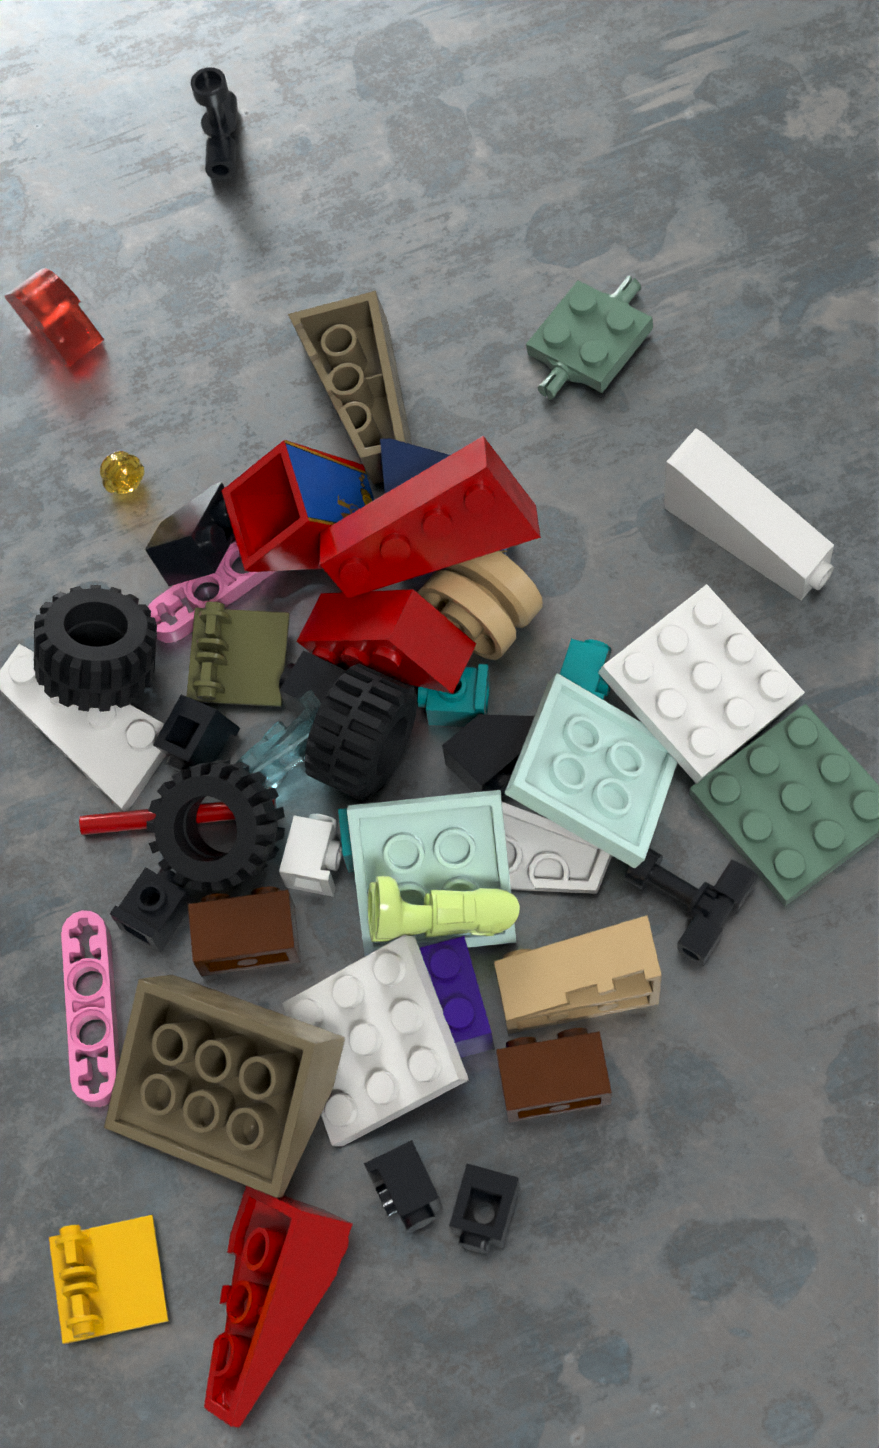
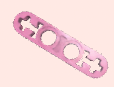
[148,541,276,643]
[61,910,120,1107]

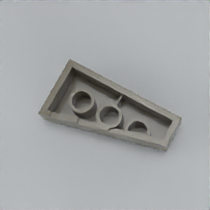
[288,291,412,484]

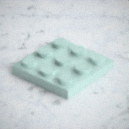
[504,673,677,868]
[347,790,516,956]

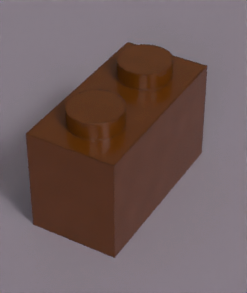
[188,886,301,977]
[496,1028,612,1123]

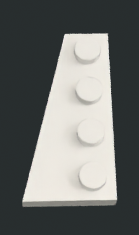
[0,644,166,812]

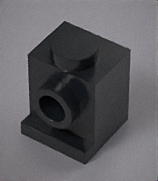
[153,694,241,772]
[110,867,193,953]
[364,1140,443,1232]
[449,1163,520,1254]

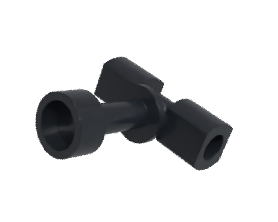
[191,67,237,179]
[624,848,758,965]

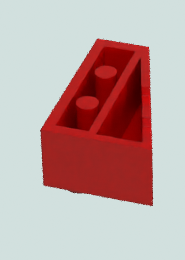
[296,589,476,694]

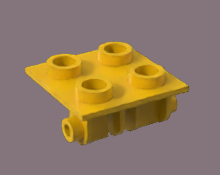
[49,1215,169,1344]

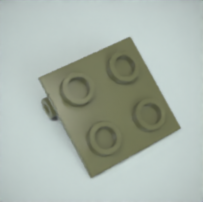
[186,602,290,707]

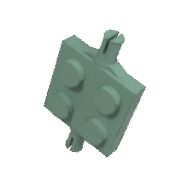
[526,276,653,400]

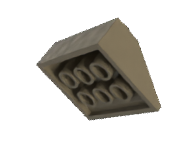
[104,974,346,1198]

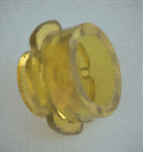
[100,451,144,495]

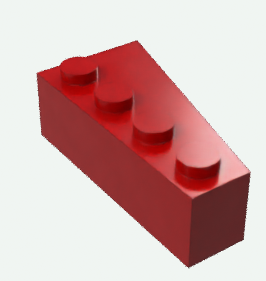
[320,436,541,598]

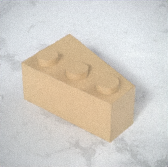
[494,915,662,1034]

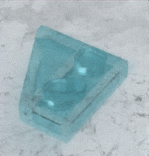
[236,690,322,790]

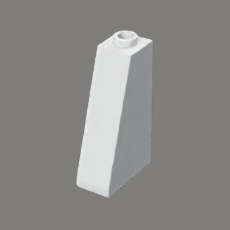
[664,428,834,600]

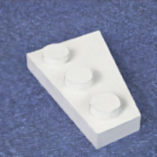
[474,791,612,894]

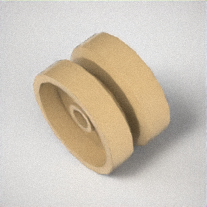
[418,551,543,660]

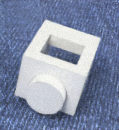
[279,814,343,897]

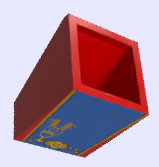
[221,440,375,572]

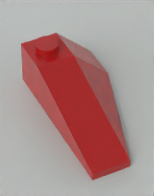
[204,1186,353,1428]

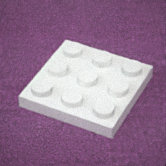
[598,584,805,784]
[282,935,469,1146]

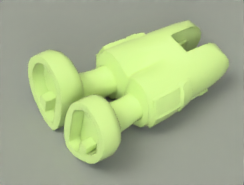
[368,876,520,942]

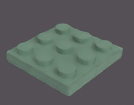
[689,703,879,907]

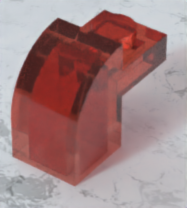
[4,268,104,367]

